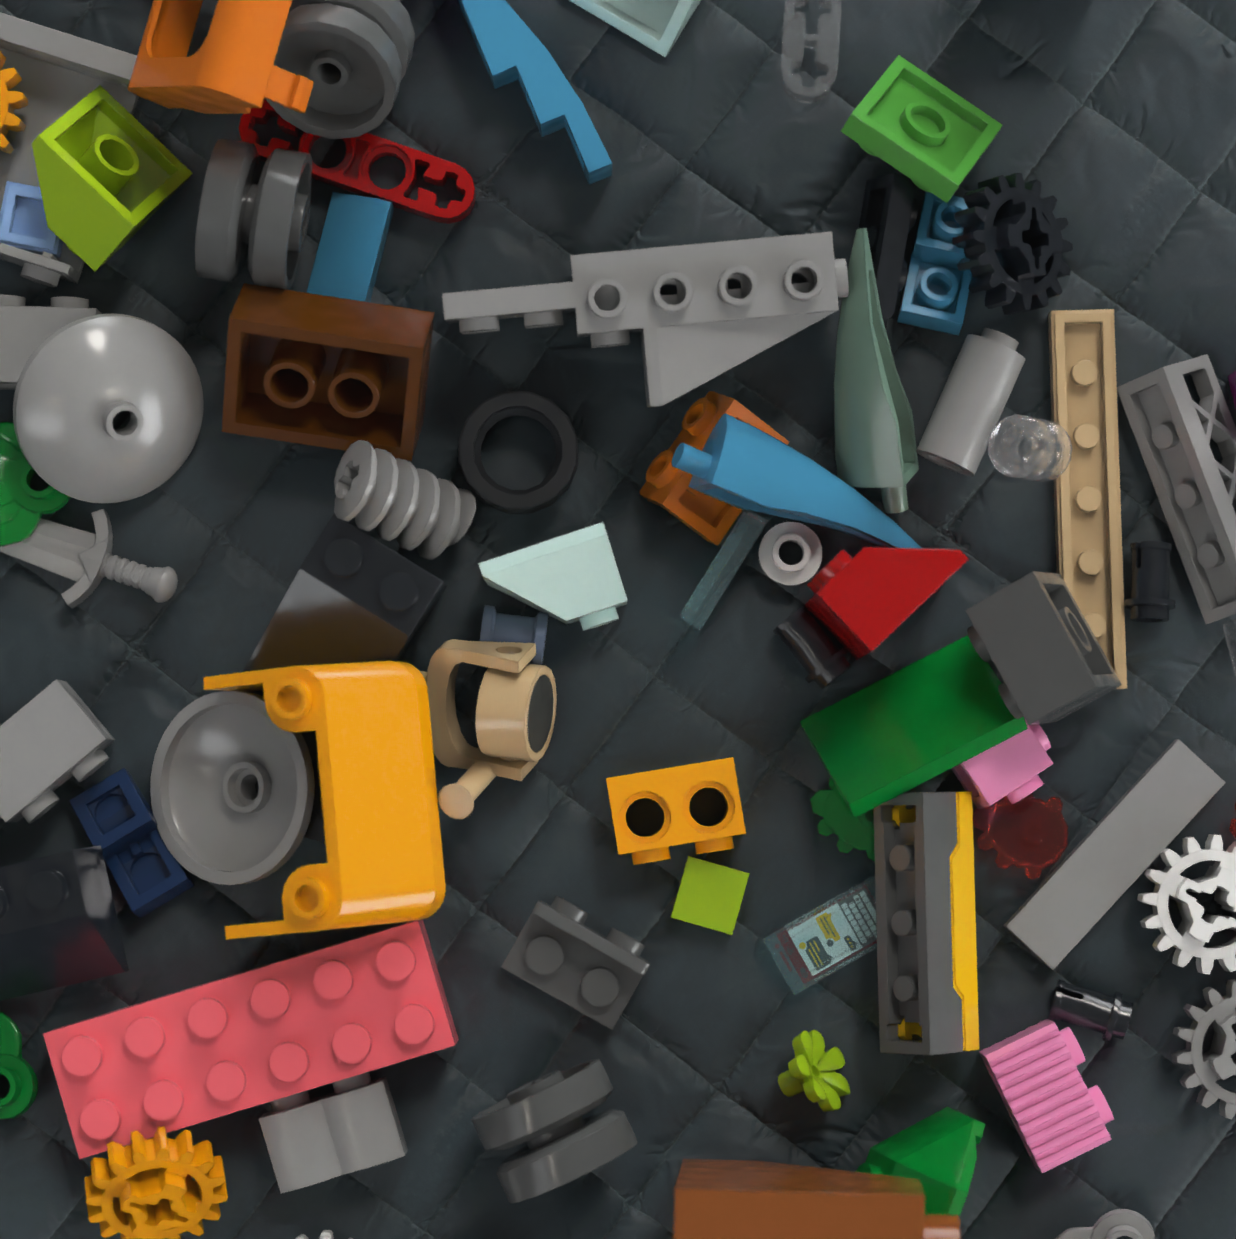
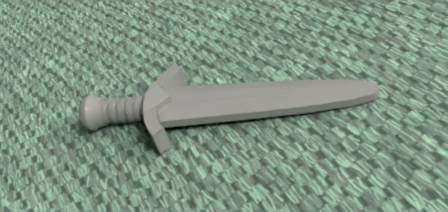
[0,509,178,609]

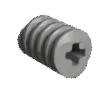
[334,440,476,560]

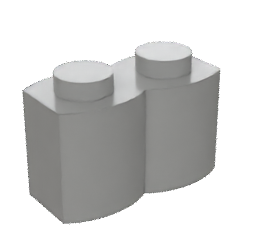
[259,1072,408,1193]

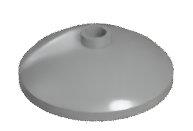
[13,313,204,504]
[150,691,315,885]

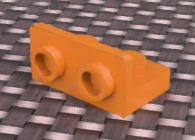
[639,391,789,546]

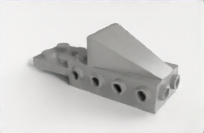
[442,231,849,407]

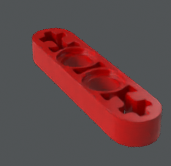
[239,100,476,224]

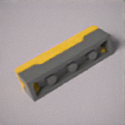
[873,791,979,1055]

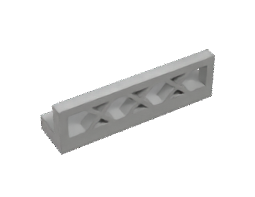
[1117,354,1236,624]

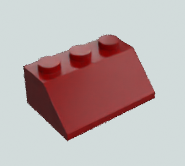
[805,547,969,660]

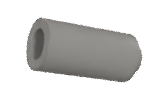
[916,328,1025,477]

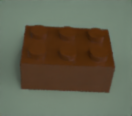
[222,283,435,461]

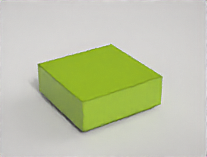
[670,856,750,935]

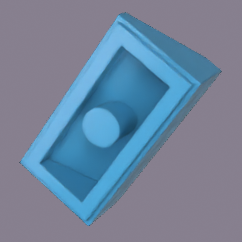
[306,192,394,302]

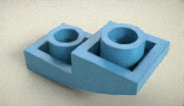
[897,191,972,336]

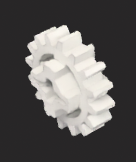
[1137,834,1236,974]

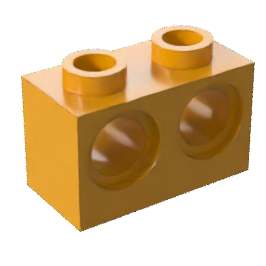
[606,757,746,865]

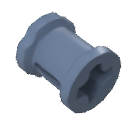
[480,605,549,665]

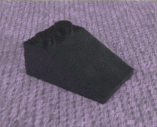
[243,514,447,697]

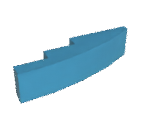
[457,0,612,185]

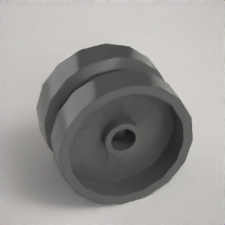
[265,0,415,139]
[195,138,312,290]
[471,1058,638,1203]

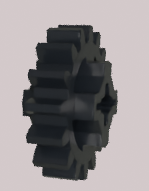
[952,173,1073,315]

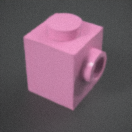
[951,720,1054,810]

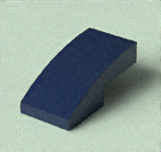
[69,768,195,918]

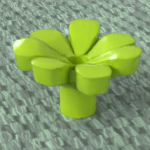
[778,1029,851,1112]

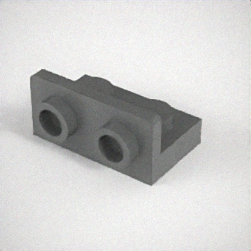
[501,895,651,1030]

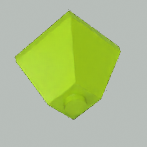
[31,85,193,271]

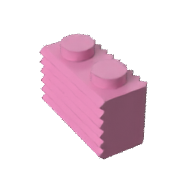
[979,1019,1114,1173]

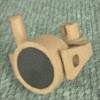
[420,639,557,819]

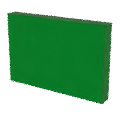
[800,635,1028,818]

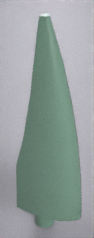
[834,228,919,513]

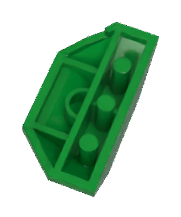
[856,1107,985,1217]

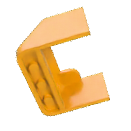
[203,661,446,939]

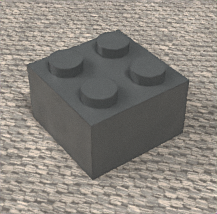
[965,571,1122,725]

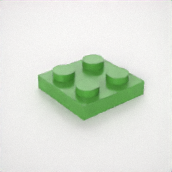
[840,55,1003,203]

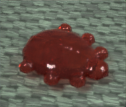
[973,793,1068,880]

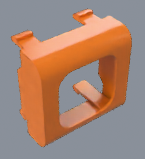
[127,0,314,114]

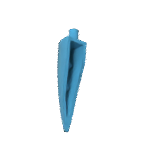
[672,413,922,549]

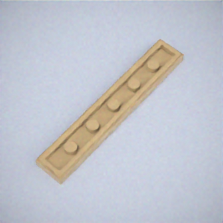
[1048,309,1127,689]

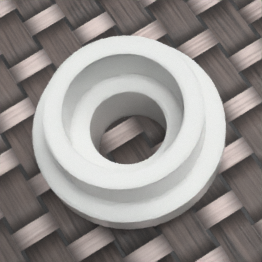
[758,522,822,586]

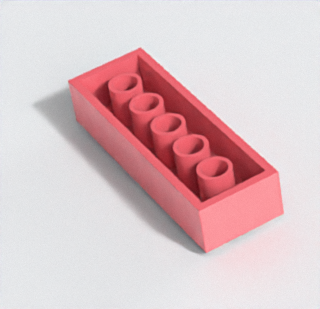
[43,920,459,1159]

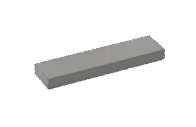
[1003,739,1226,970]

